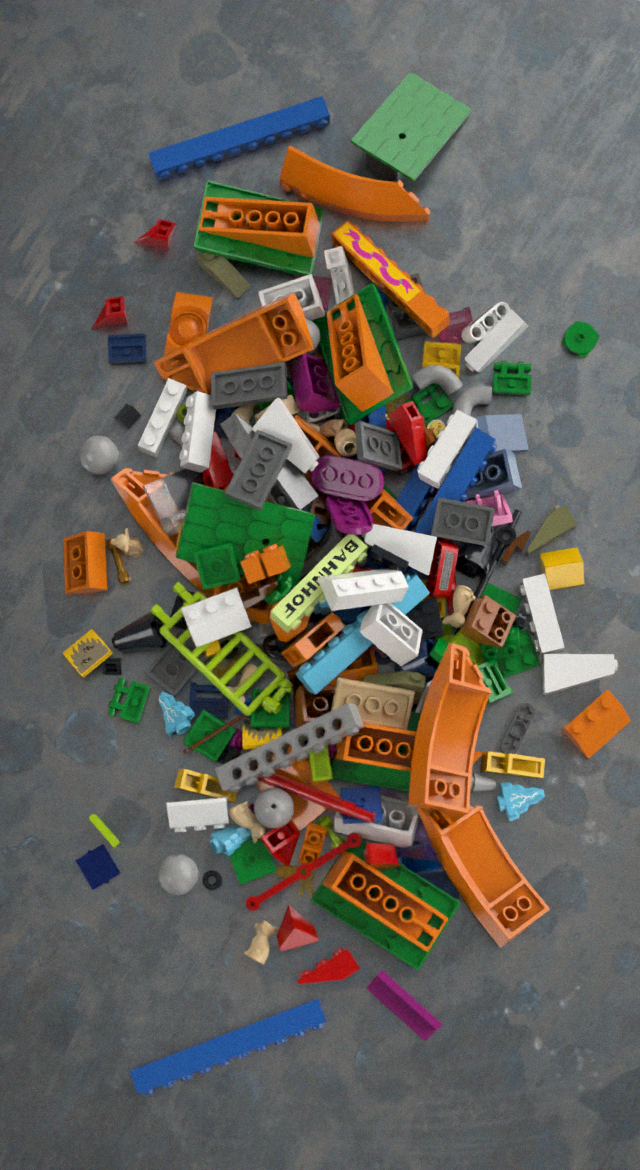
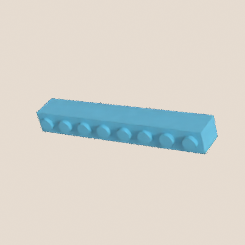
[296,573,430,694]

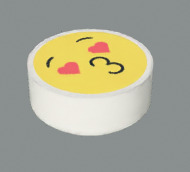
[427,420,446,440]

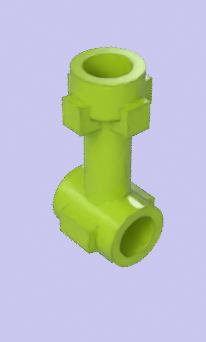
[262,679,294,714]
[316,815,345,848]

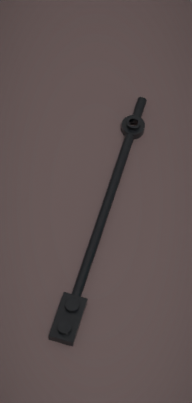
[411,509,522,712]

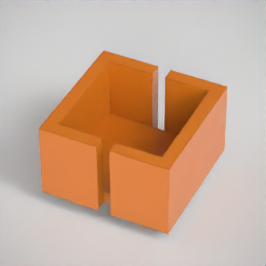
[241,543,291,584]

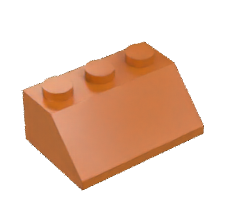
[63,531,107,595]
[562,689,631,759]

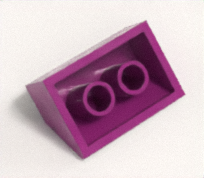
[289,353,341,414]

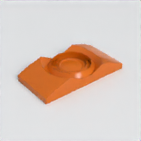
[164,292,213,356]

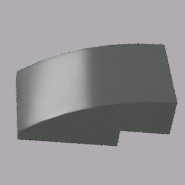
[386,273,426,339]

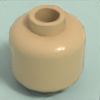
[334,429,357,457]

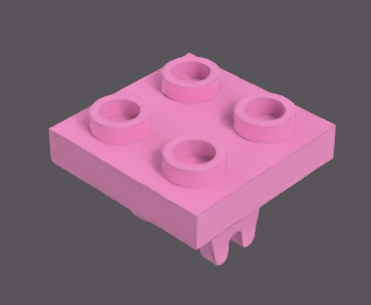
[466,490,513,526]

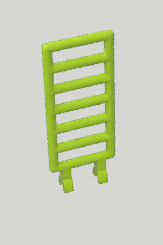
[150,582,286,716]

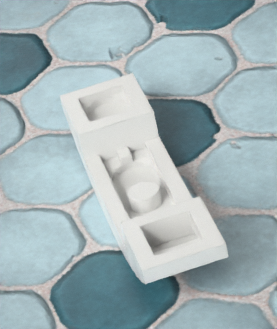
[324,246,355,306]

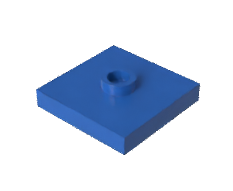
[340,786,383,824]

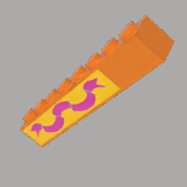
[331,220,450,338]

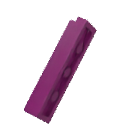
[367,970,442,1041]

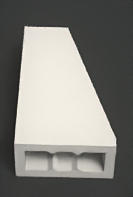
[464,309,529,373]
[252,398,320,473]
[361,524,437,575]
[542,654,618,695]

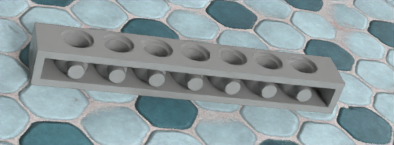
[215,703,364,793]

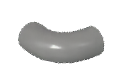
[411,365,463,395]
[452,386,492,416]

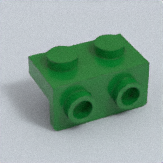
[480,627,521,661]

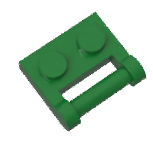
[477,659,514,705]

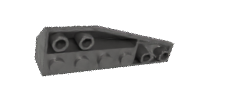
[220,413,319,510]

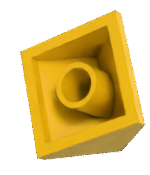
[539,547,584,591]

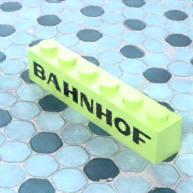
[270,534,368,633]

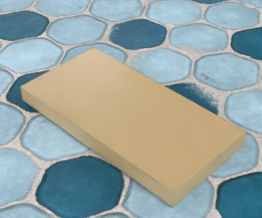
[331,677,415,730]

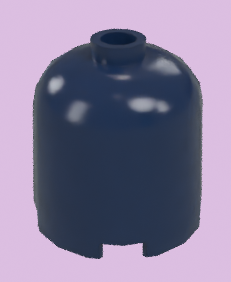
[394,639,440,680]

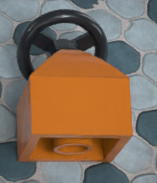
[263,600,311,661]

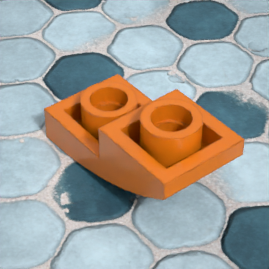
[298,822,328,864]

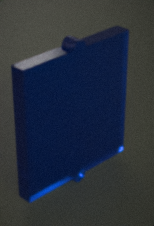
[397,842,442,873]
[76,844,121,890]

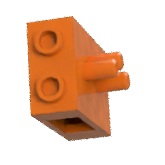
[281,612,344,668]

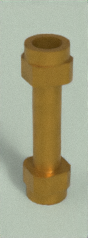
[106,538,131,584]

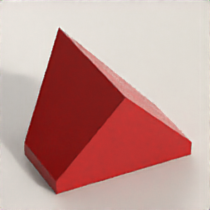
[134,219,176,250]
[91,296,128,329]
[260,820,300,868]
[276,904,318,952]

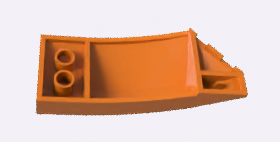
[154,292,314,395]

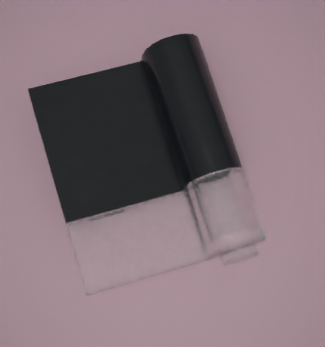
[142,469,206,535]

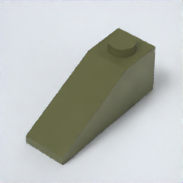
[196,252,251,299]
[525,505,578,557]
[363,671,426,705]

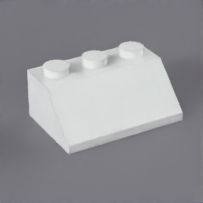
[259,274,325,320]
[181,588,252,647]
[360,603,422,667]
[167,798,230,833]

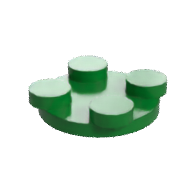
[562,321,599,358]
[263,573,293,605]

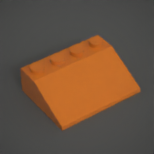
[255,745,340,832]

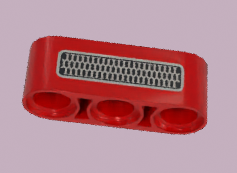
[426,541,458,599]

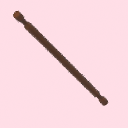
[183,703,262,754]

